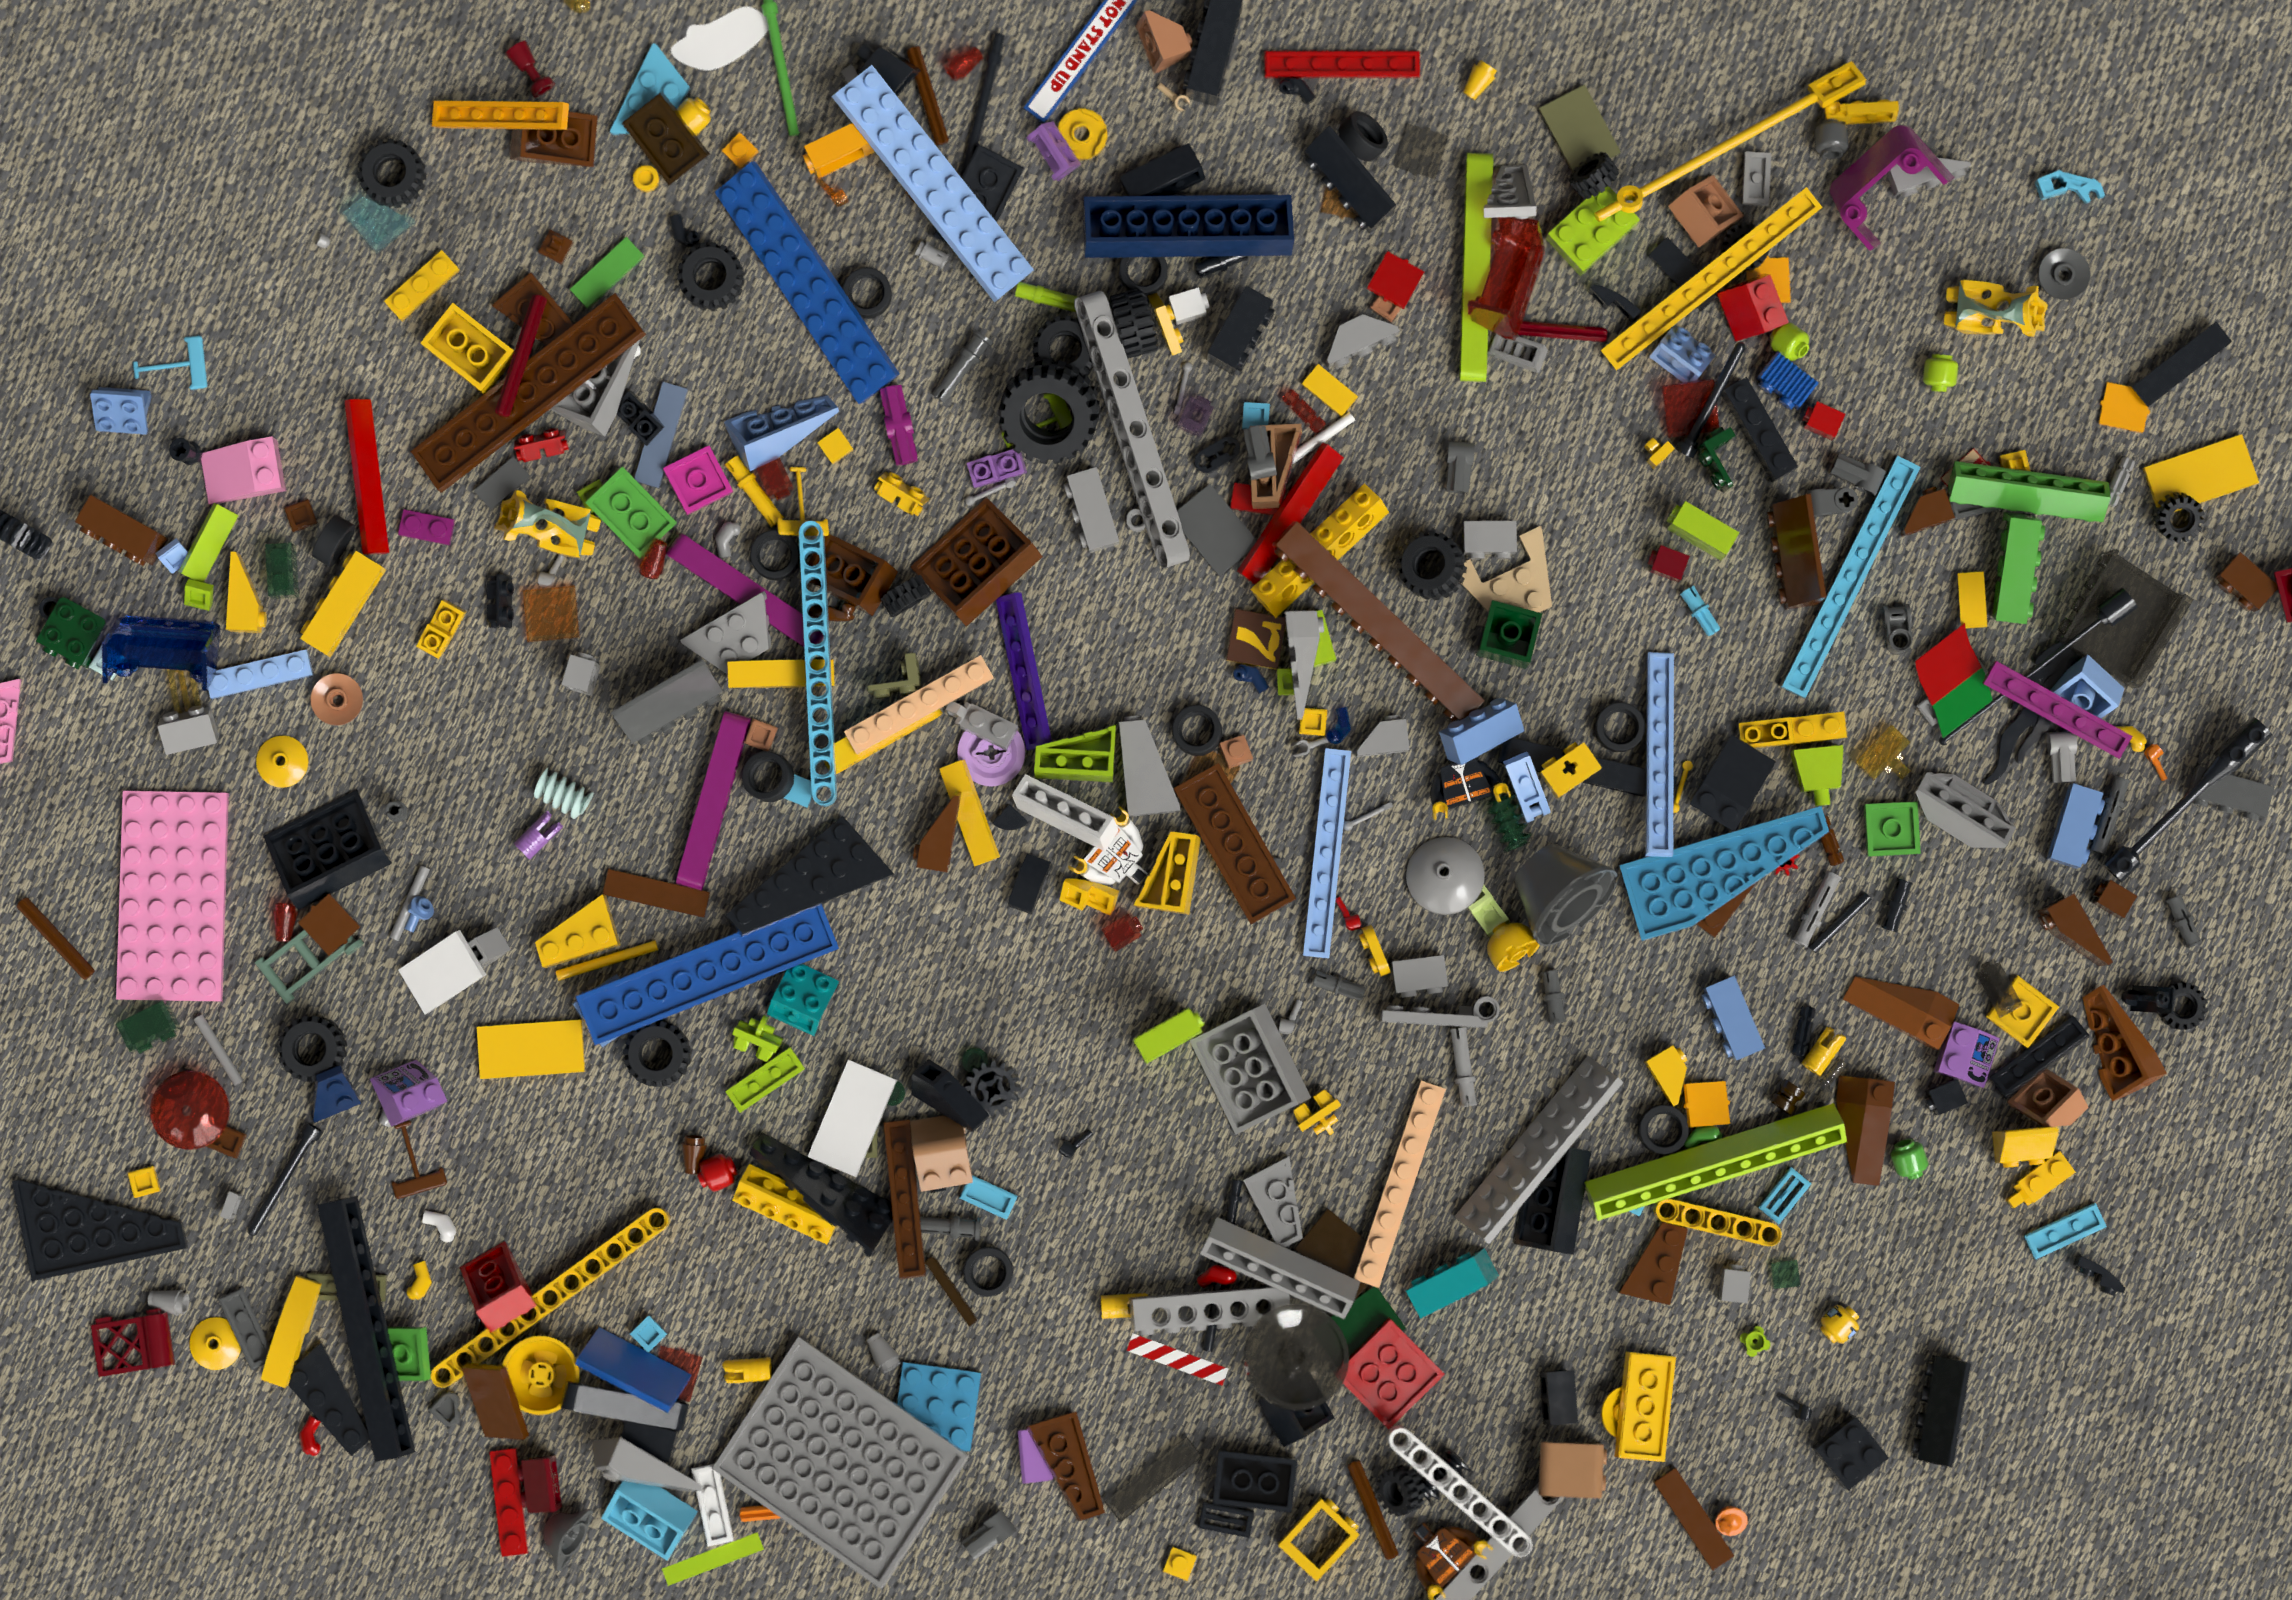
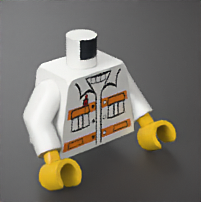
[1068,806,1148,885]

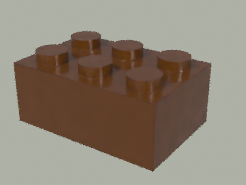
[75,495,168,566]

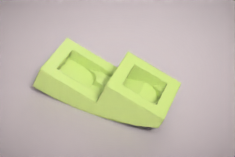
[1468,885,1510,937]

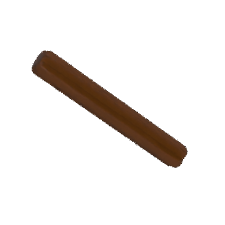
[907,46,949,146]
[16,897,95,980]
[1347,1460,1399,1560]

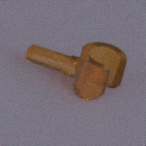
[816,177,849,207]

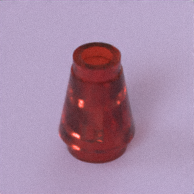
[944,46,983,82]
[638,539,667,579]
[272,903,298,942]

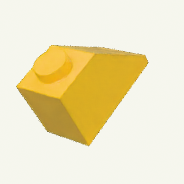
[1644,1045,1687,1106]

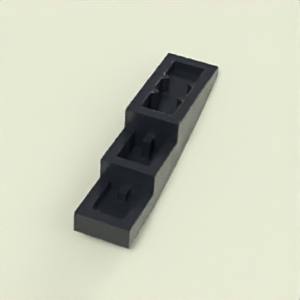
[2132,322,2232,407]

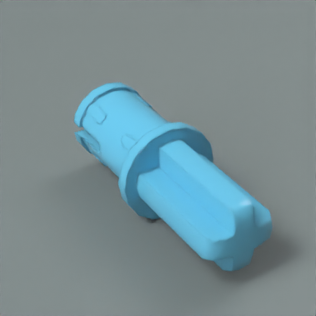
[1680,586,1720,636]

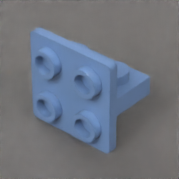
[1650,325,1716,388]
[90,387,151,435]

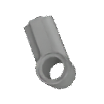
[2047,731,2077,783]

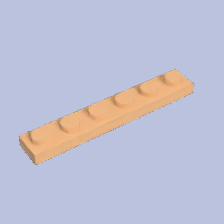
[844,655,994,755]

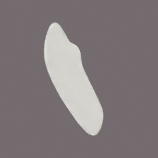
[671,7,768,70]

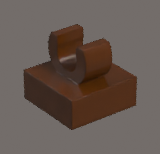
[538,230,574,265]

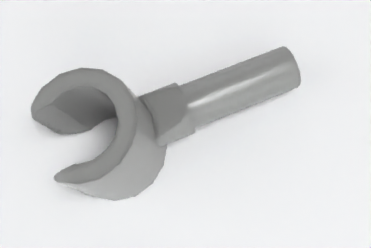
[538,554,564,588]
[1290,737,1328,757]
[1279,999,1303,1034]

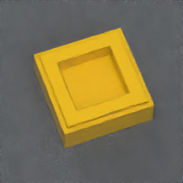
[817,428,854,465]
[1299,708,1327,736]
[128,1166,161,1198]

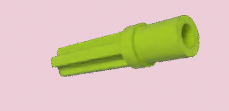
[1015,282,1077,312]

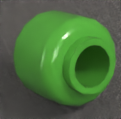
[1890,1139,1929,1180]

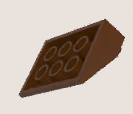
[1766,494,1826,610]
[911,497,1043,627]

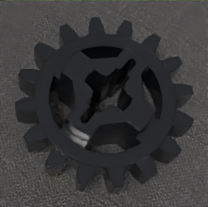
[963,1058,1021,1116]

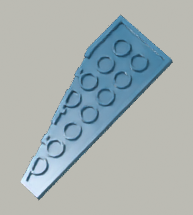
[1619,806,1829,941]

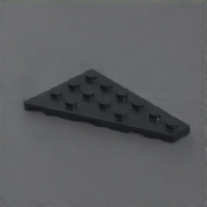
[12,1180,188,1281]

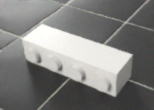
[1012,774,1119,851]

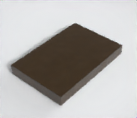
[622,91,710,185]
[1295,1209,1368,1299]

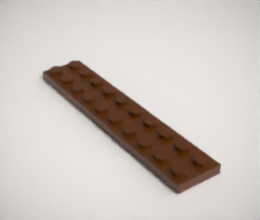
[411,293,647,493]

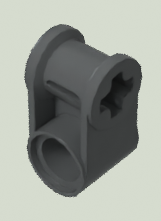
[1806,488,1858,517]
[1881,604,1912,655]

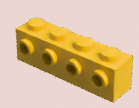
[300,551,386,658]
[732,1164,837,1245]

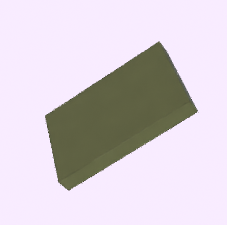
[1539,85,1621,173]

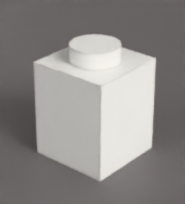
[1169,287,1210,325]

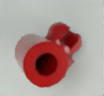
[299,1415,321,1456]

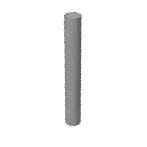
[389,865,430,941]
[194,1014,244,1086]

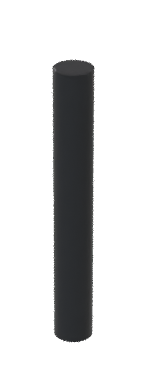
[1808,892,1872,954]

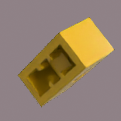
[1539,742,1602,799]

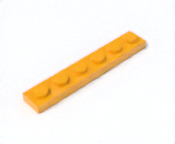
[432,101,569,130]

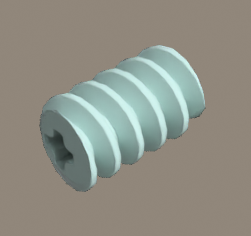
[534,768,594,819]

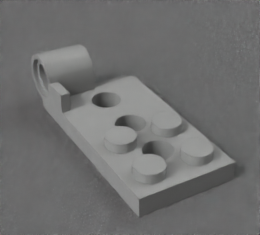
[1380,996,1500,1028]

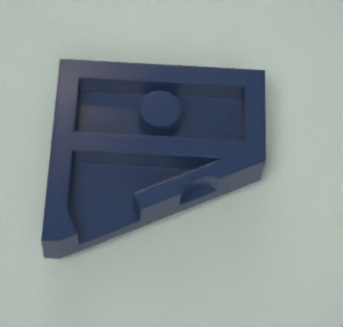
[311,1065,361,1123]

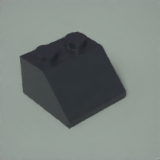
[1258,1372,1335,1448]

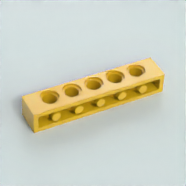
[1250,483,1389,618]

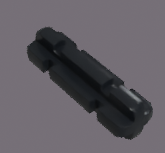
[1792,1005,1816,1057]

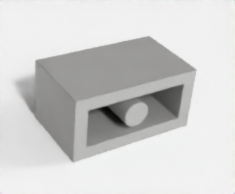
[1463,521,1517,560]
[157,705,219,755]
[1391,955,1448,998]

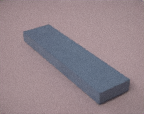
[634,382,688,489]

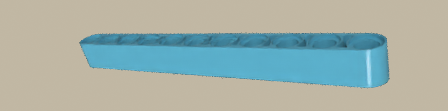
[799,521,837,807]

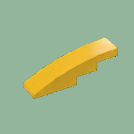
[727,660,835,689]
[260,1275,322,1388]

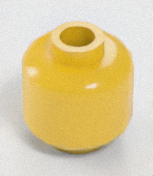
[676,97,711,136]

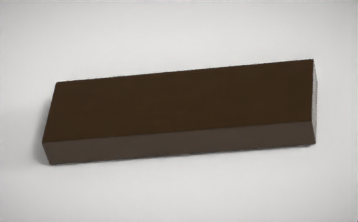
[925,1256,978,1327]

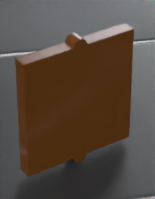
[298,893,361,956]

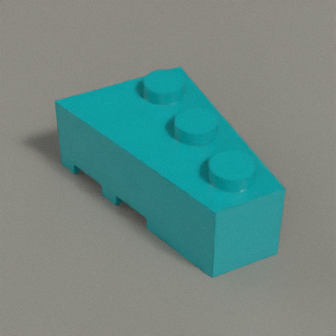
[1406,1248,1499,1319]

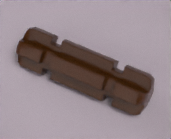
[1821,815,1844,866]

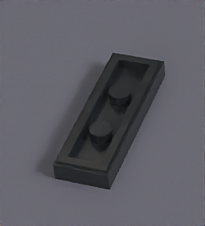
[1648,237,1720,312]

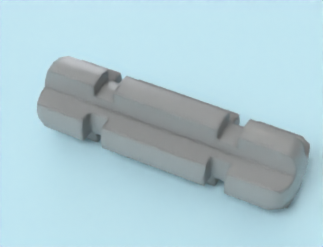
[2109,457,2135,507]

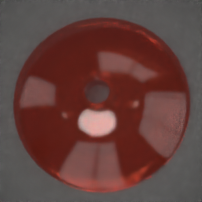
[150,1071,230,1150]

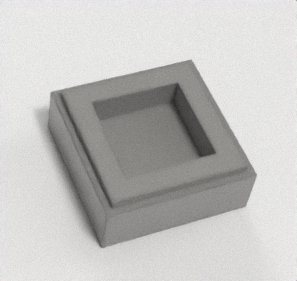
[220,1191,243,1219]

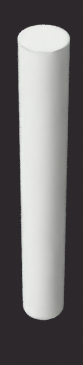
[1293,412,1355,464]

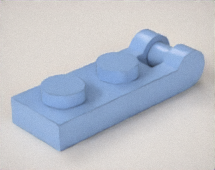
[1503,751,1551,823]

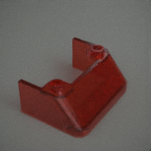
[1467,217,1545,341]

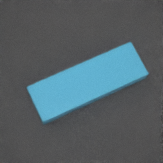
[2023,1203,2107,1260]

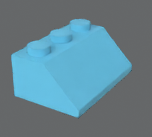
[601,1481,698,1561]

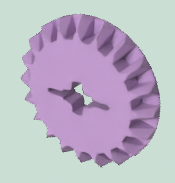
[957,731,1025,786]

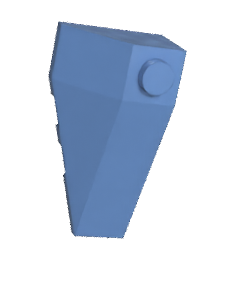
[724,395,839,471]

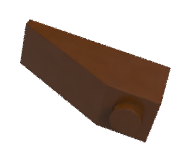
[913,791,962,873]

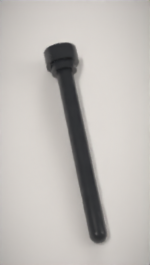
[1675,342,1745,458]
[248,1122,323,1236]

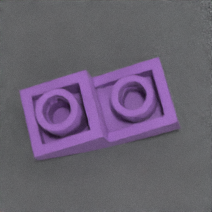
[967,449,1027,488]

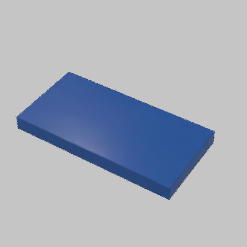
[575,1327,691,1413]

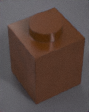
[2093,880,2137,919]

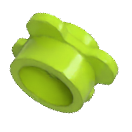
[1740,1326,1771,1357]

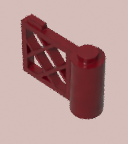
[91,1308,175,1377]

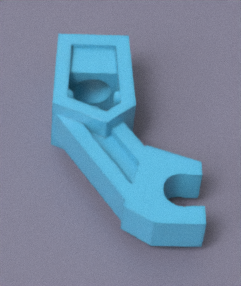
[2034,170,2105,204]

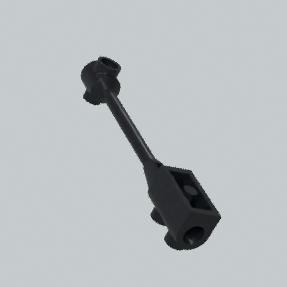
[2103,717,2273,883]

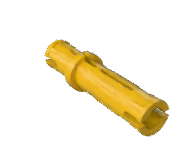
[725,455,784,528]

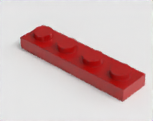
[490,1448,529,1557]

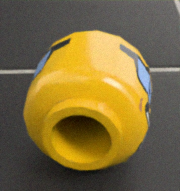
[1820,1305,1859,1344]

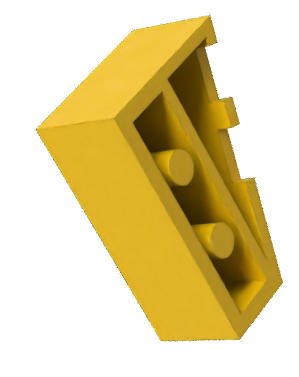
[1134,831,1201,915]
[535,894,621,968]

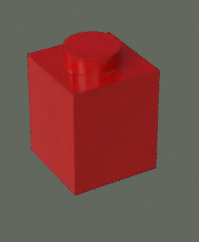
[1802,401,1846,441]

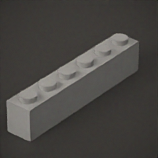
[1200,1217,1360,1319]

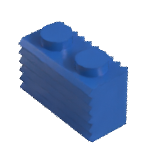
[1756,351,1818,410]

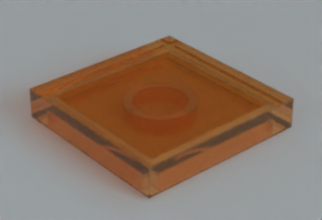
[523,586,580,643]

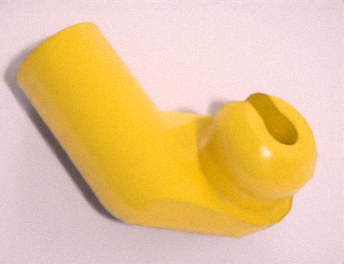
[2115,726,2147,752]
[406,1261,432,1300]

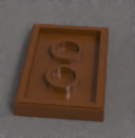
[462,1363,529,1440]

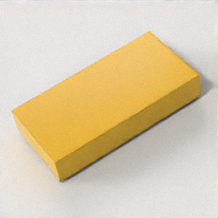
[1302,364,1358,417]

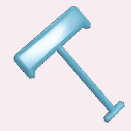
[133,335,207,390]

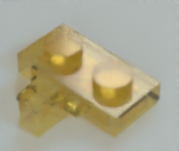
[1855,725,1910,781]

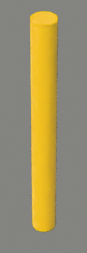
[556,940,659,981]

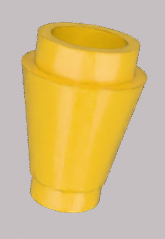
[1463,60,1497,100]

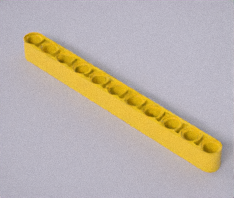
[431,1208,670,1388]

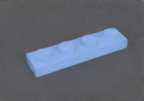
[205,650,313,699]

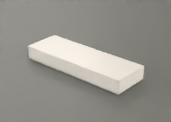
[692,1464,734,1546]

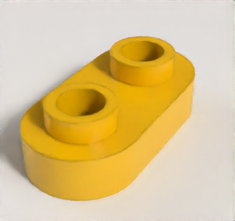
[1358,925,1391,977]

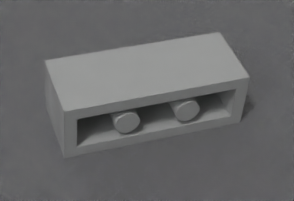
[1064,467,1119,553]

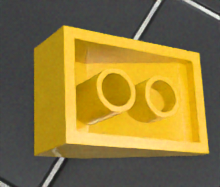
[1992,1127,2059,1168]

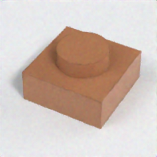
[1219,735,1253,769]

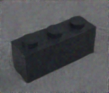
[1119,143,1206,196]

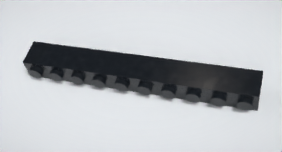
[317,1195,415,1462]

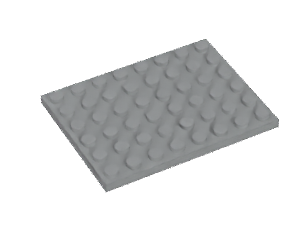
[712,1337,970,1589]

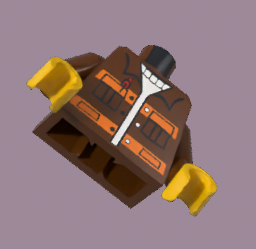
[1413,1522,1493,1600]

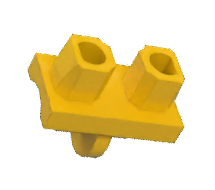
[1293,1089,1342,1135]

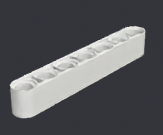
[1387,1426,1532,1557]

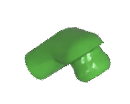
[1684,1126,1722,1149]

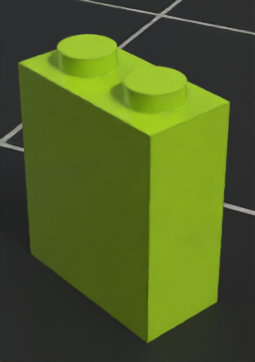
[1666,501,1740,561]

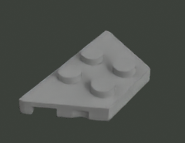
[680,591,771,673]

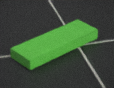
[570,237,645,309]

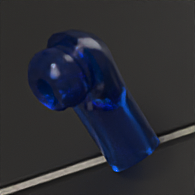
[1326,707,1351,744]

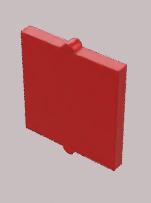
[1367,251,1424,309]

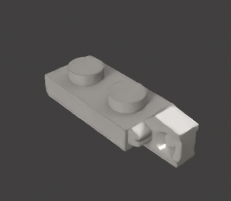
[946,702,1018,750]

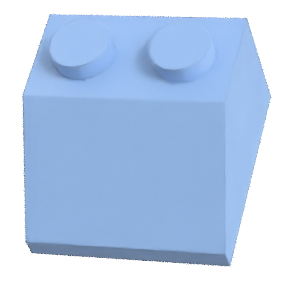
[2050,654,2125,719]

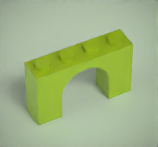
[1134,1009,1204,1064]

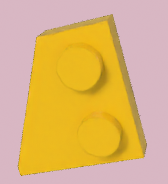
[1147,293,1183,356]

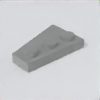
[1243,1156,1303,1247]

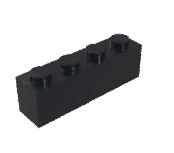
[1721,377,1798,483]

